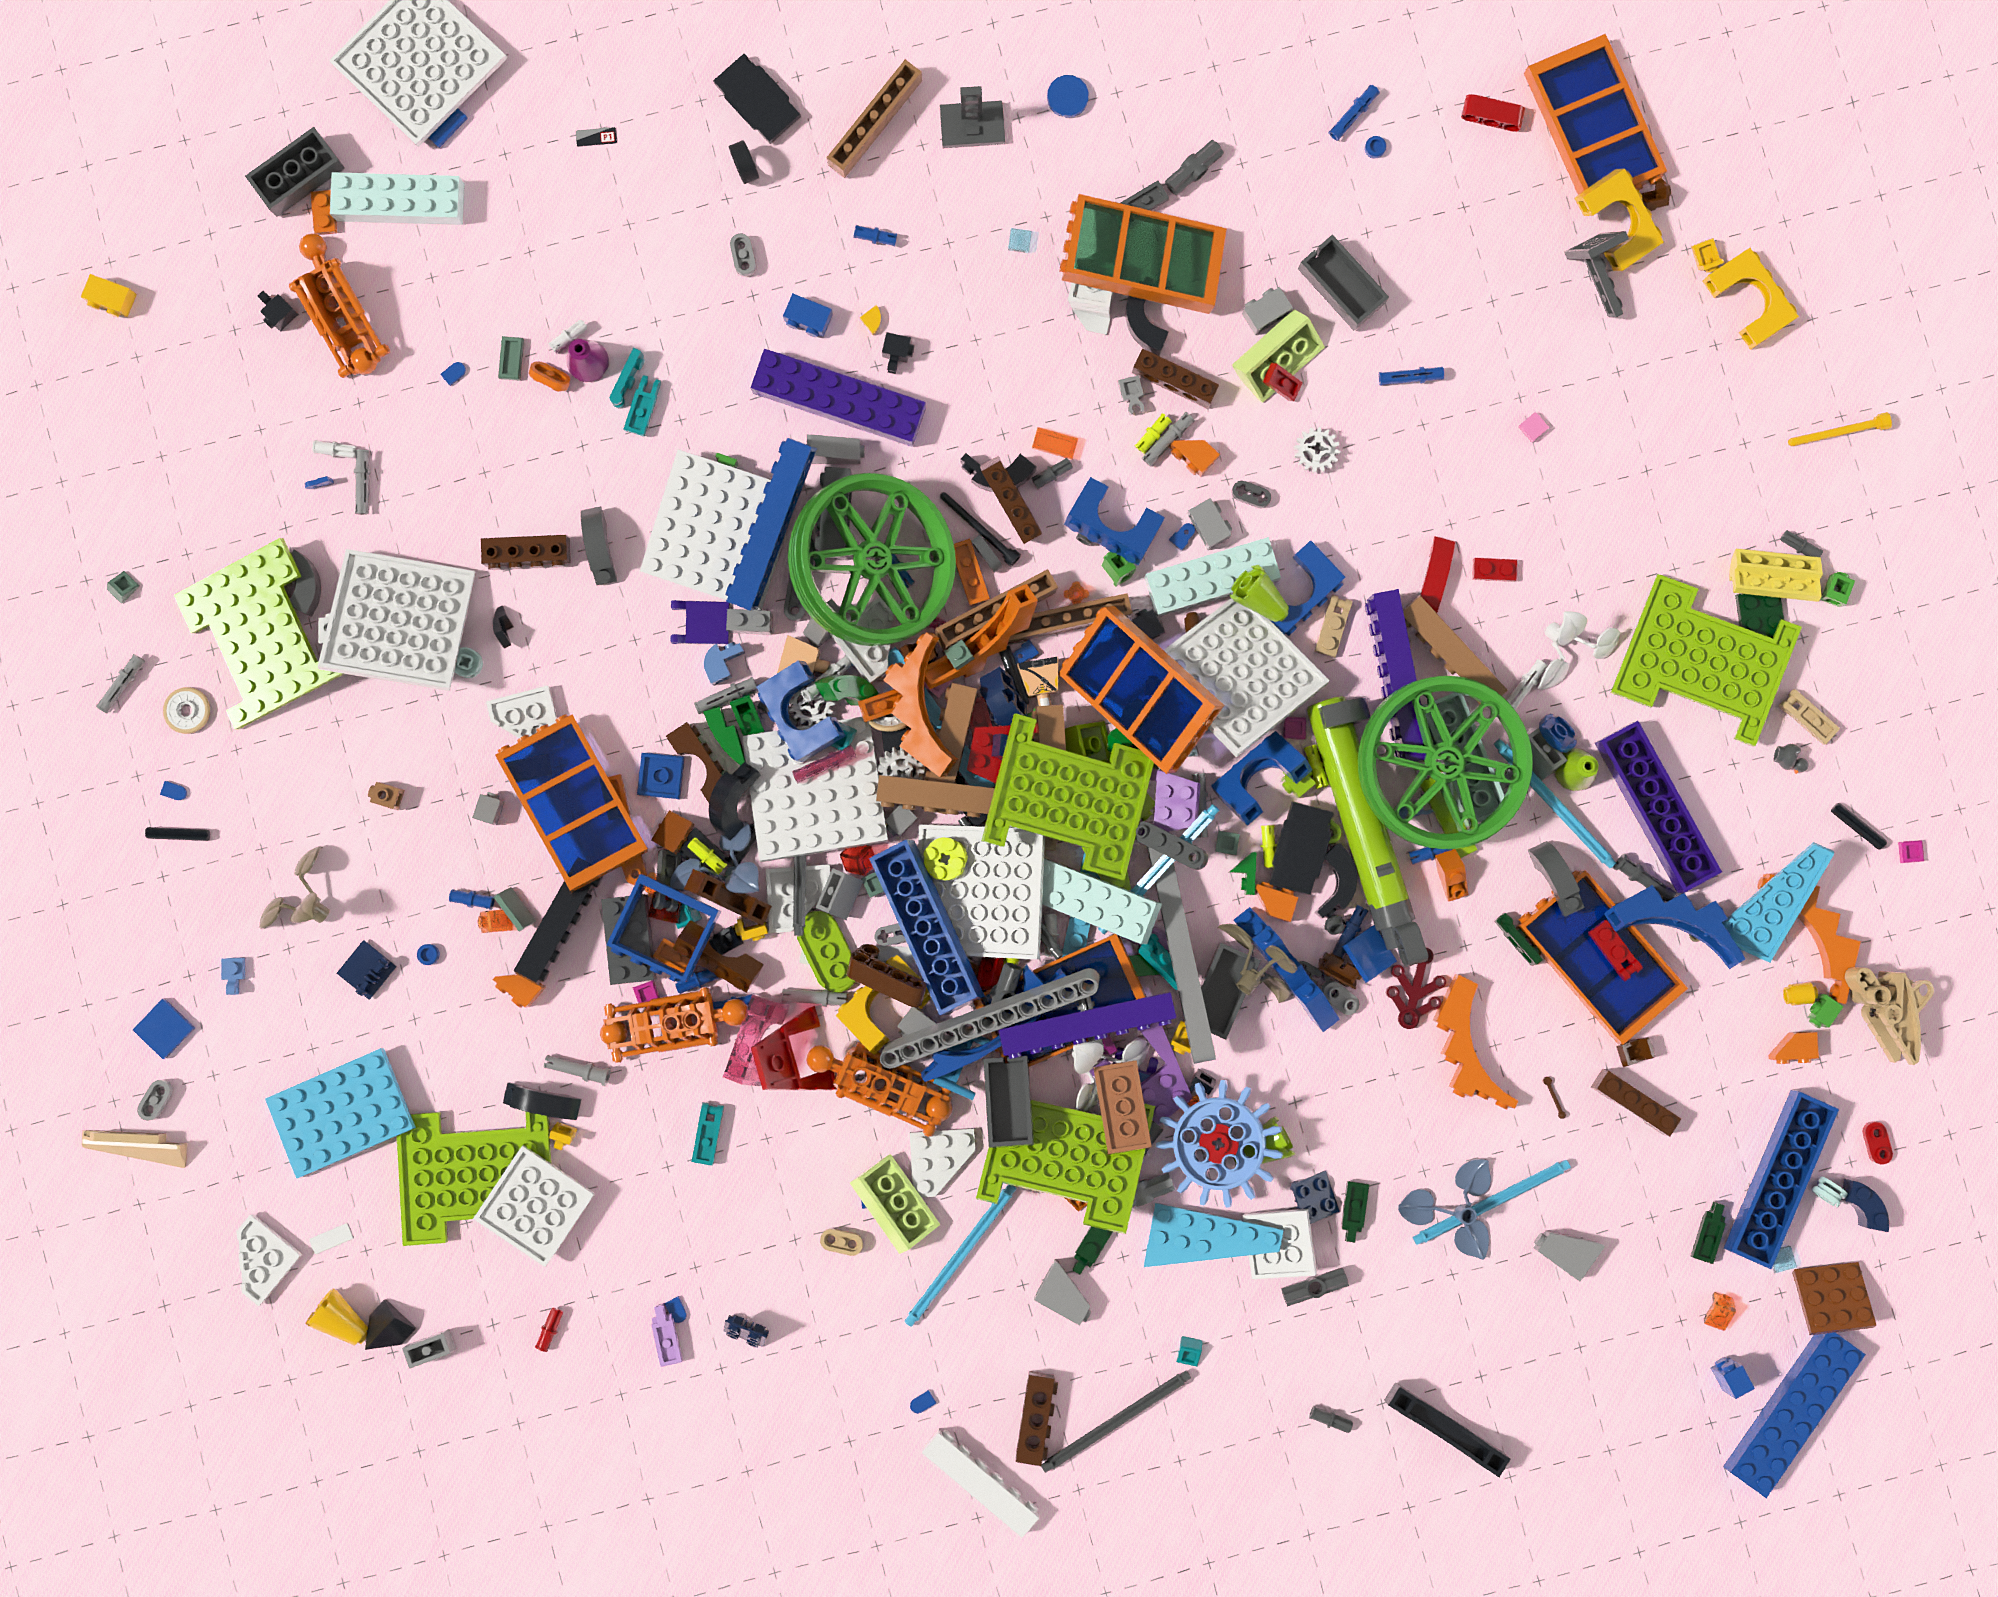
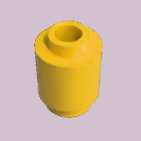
[1783,982,1818,1006]

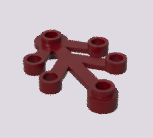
[1385,947,1446,1029]

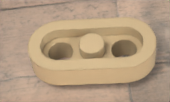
[820,1228,863,1256]

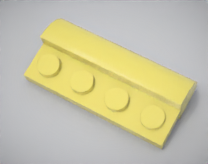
[1729,548,1823,602]

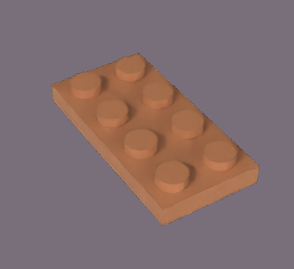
[1093,1060,1152,1155]

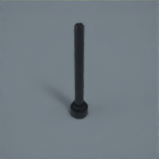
[940,492,1022,567]

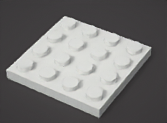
[473,1145,595,1267]

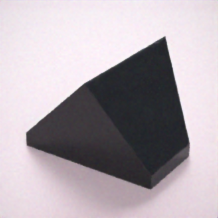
[365,1299,417,1350]

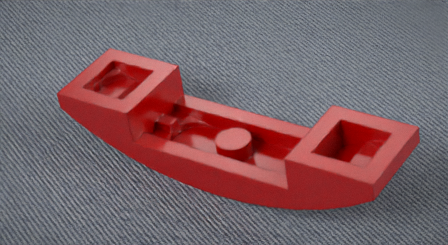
[1420,536,1455,613]

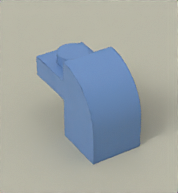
[704,642,745,686]

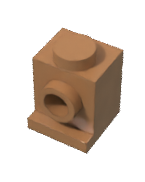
[368,782,405,810]

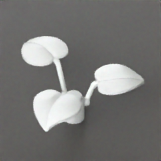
[1537,611,1621,690]
[1072,1039,1149,1112]

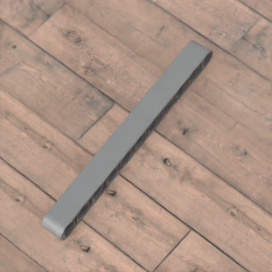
[1147,846,1216,1064]
[880,968,1100,1068]

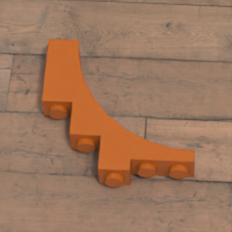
[925,584,1038,689]
[883,632,958,777]
[1432,974,1518,1110]

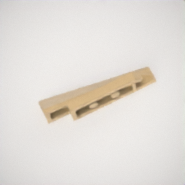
[82,1130,187,1168]

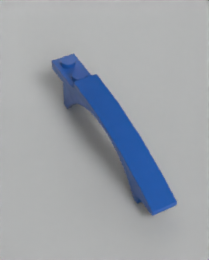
[921,964,1067,1082]

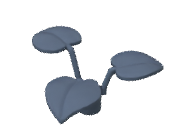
[670,821,759,893]
[1398,1159,1491,1260]

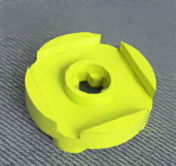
[923,837,968,881]

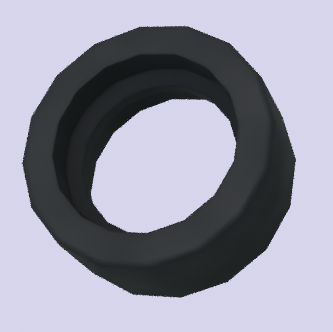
[728,140,759,184]

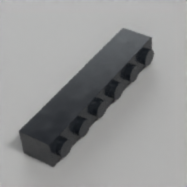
[513,857,603,986]

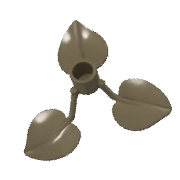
[259,846,330,929]
[1218,924,1298,1003]

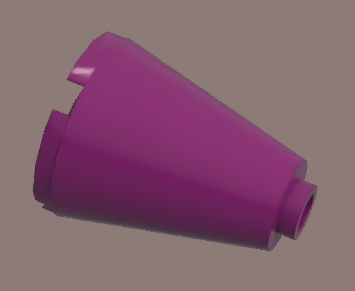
[566,339,609,382]

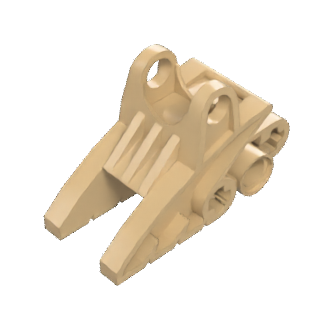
[1845,967,1934,1065]

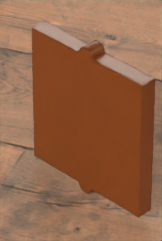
[651,810,695,854]

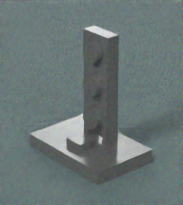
[939,86,1005,149]
[1564,231,1629,318]

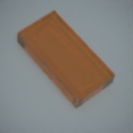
[1032,427,1078,460]

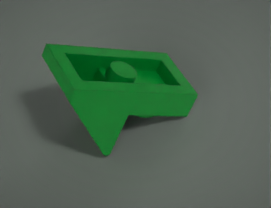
[730,695,764,736]
[1228,852,1257,895]

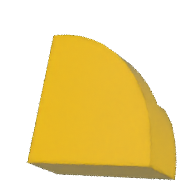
[860,305,881,335]

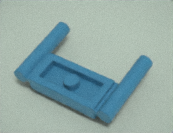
[933,1034,991,1101]

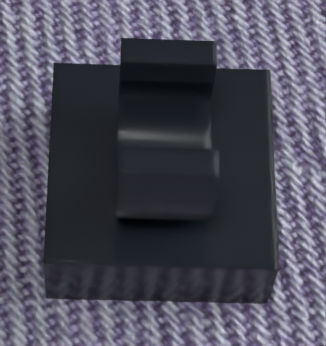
[1189,1068,1216,1095]

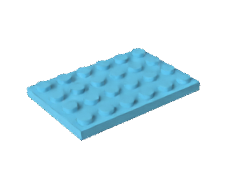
[265,1048,416,1179]

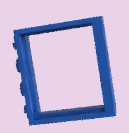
[606,874,722,984]

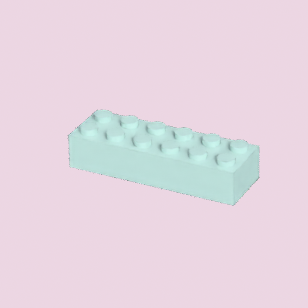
[330,172,465,225]
[1144,537,1281,618]
[1422,692,1505,827]
[1042,857,1162,944]

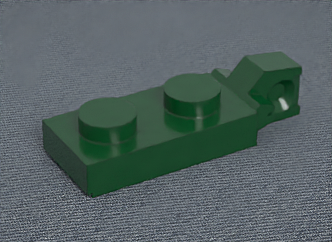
[1494,913,1543,966]
[1341,1181,1369,1243]
[1690,1201,1726,1264]
[1072,1226,1113,1275]

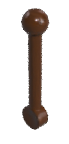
[1542,1076,1566,1119]

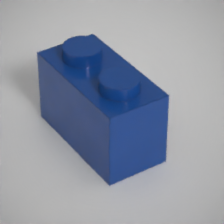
[783,293,833,338]
[1710,1357,1755,1399]

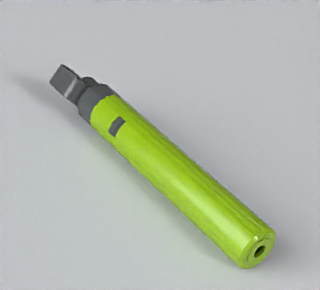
[1306,696,1428,967]

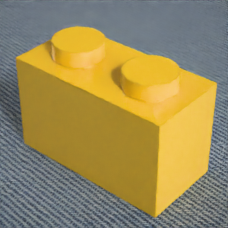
[81,274,137,318]

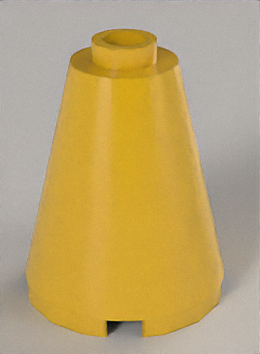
[305,1288,368,1346]

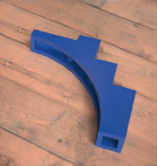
[1604,885,1746,970]
[1233,907,1340,1033]

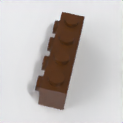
[480,534,571,570]

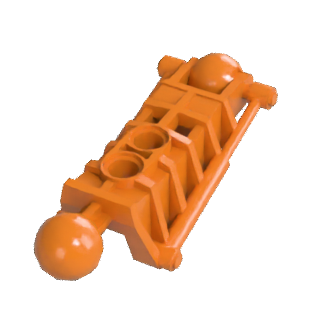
[289,233,390,378]
[600,987,749,1063]
[806,1042,952,1137]

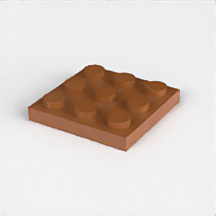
[1792,1262,1877,1336]

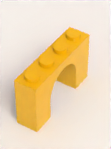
[1574,169,1664,271]
[1702,248,1799,350]
[835,955,932,1055]

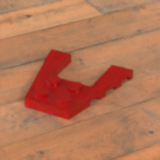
[967,724,1037,784]
[751,1006,837,1091]

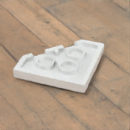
[830,597,894,683]
[485,685,565,753]
[765,864,831,933]
[909,1128,975,1198]
[236,1213,302,1307]

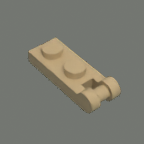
[1314,594,1353,658]
[1778,689,1840,745]

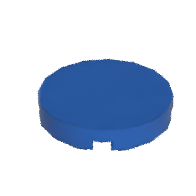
[1047,75,1089,118]
[1539,714,1577,753]

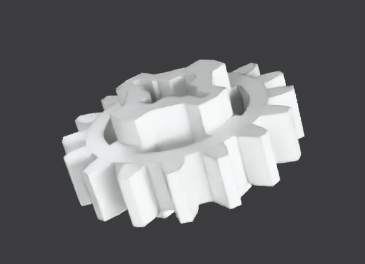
[1293,426,1340,474]
[789,685,835,726]
[878,747,925,780]

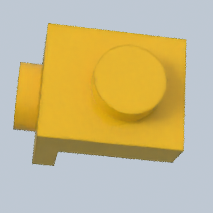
[1691,238,1724,273]
[734,916,768,941]
[1170,1020,1191,1055]

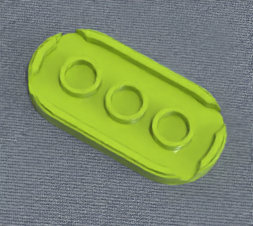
[797,911,855,992]

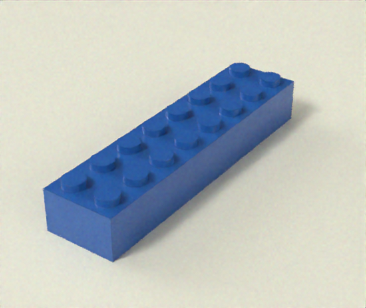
[725,437,817,611]
[869,839,985,1016]
[1723,1090,1839,1269]
[1723,1333,1866,1499]

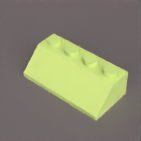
[1232,309,1325,403]
[850,1154,940,1254]

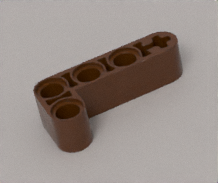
[846,944,927,1007]

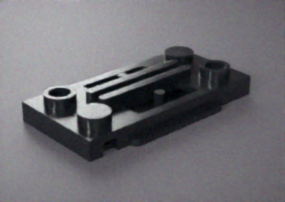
[713,53,801,144]
[1268,801,1334,895]

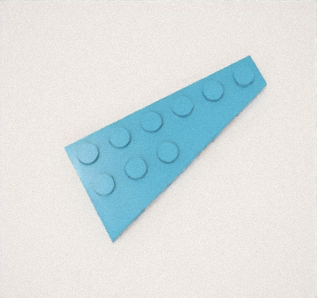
[1722,842,1835,963]
[1143,1203,1284,1268]

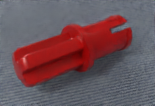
[535,1308,563,1352]

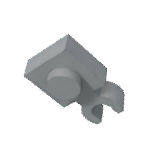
[1118,375,1144,415]

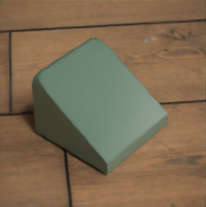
[107,571,139,604]

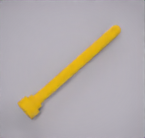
[1788,412,1892,446]

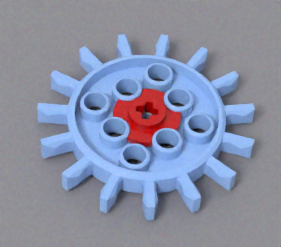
[1156,1080,1283,1208]

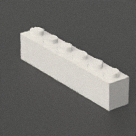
[921,1428,1039,1538]

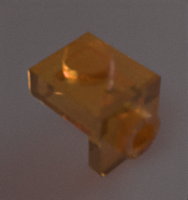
[477,910,513,933]
[1703,1292,1736,1331]

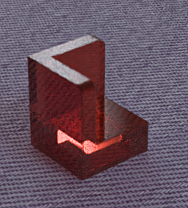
[839,845,875,876]
[648,892,683,924]

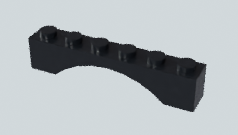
[1384,1382,1511,1478]

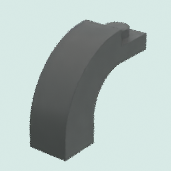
[580,506,617,586]
[290,549,321,617]
[1319,697,1371,729]
[1528,841,1585,917]

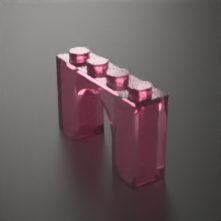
[723,994,790,1086]

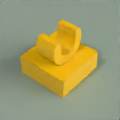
[549,1122,577,1151]

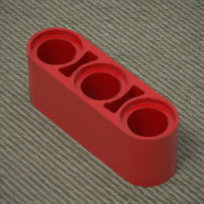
[1461,94,1525,132]

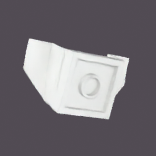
[1068,249,1125,335]

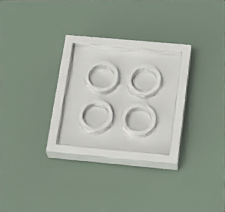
[1243,1209,1317,1280]

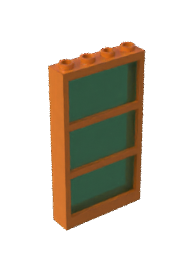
[1059,194,1227,314]

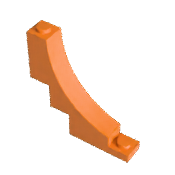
[1757,874,1861,1004]

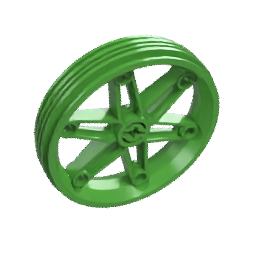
[788,473,956,646]
[1358,676,1533,849]

